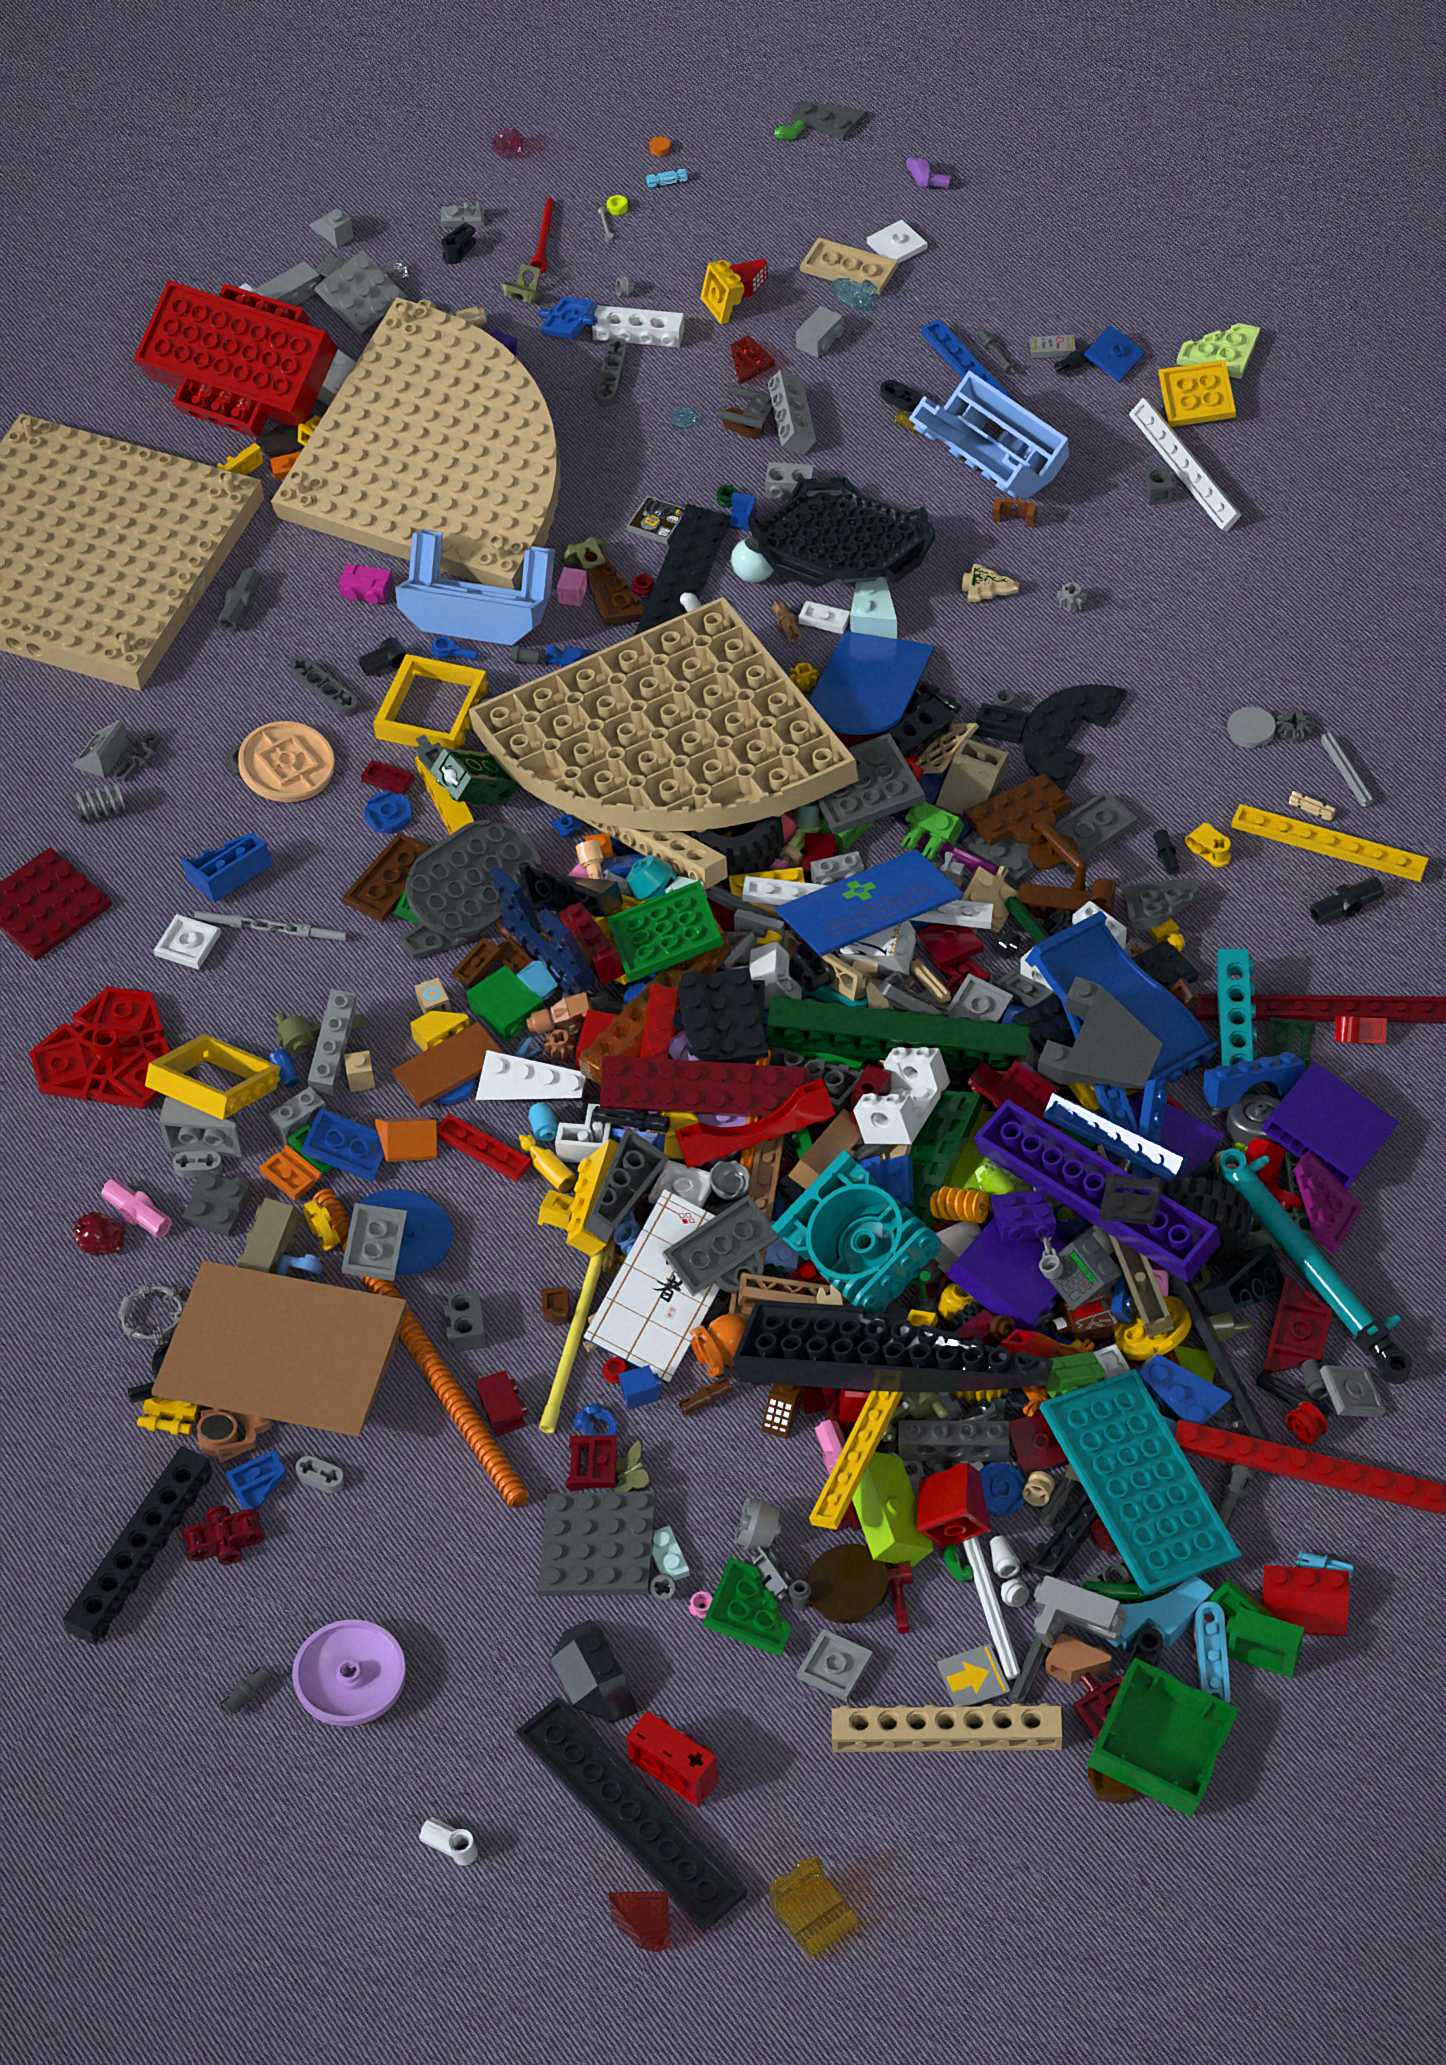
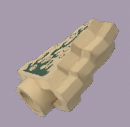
[962,564,1020,602]

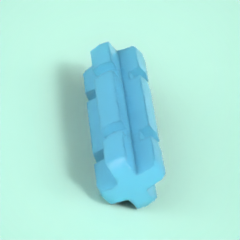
[646,168,688,188]

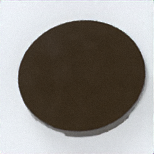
[806,1544,890,1624]

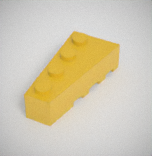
[566,1139,619,1257]

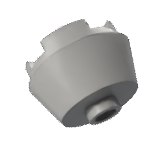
[734,1497,781,1550]

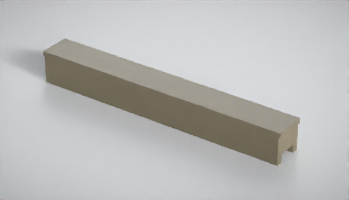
[1093,1145,1174,1338]

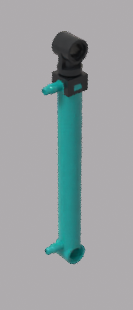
[1218,1149,1412,1384]

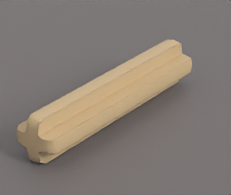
[909,958,951,1004]

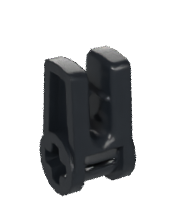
[441,223,477,264]

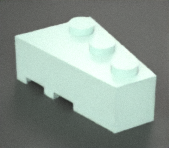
[850,577,897,639]

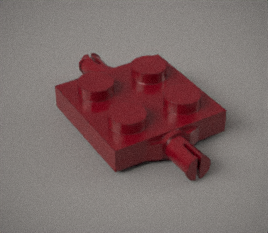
[1073,1672,1123,1740]

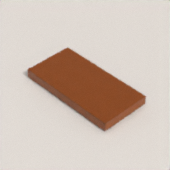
[392,1022,504,1108]

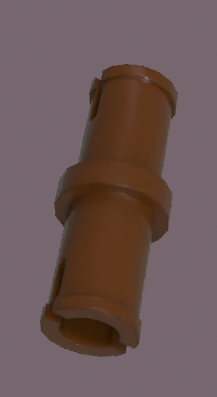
[678,1376,733,1416]

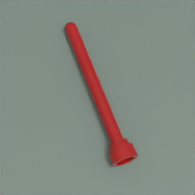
[530,198,555,273]

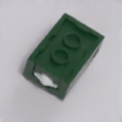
[430,748,519,806]

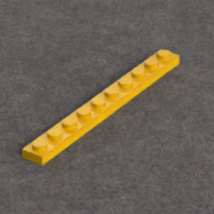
[809,1309,938,1530]

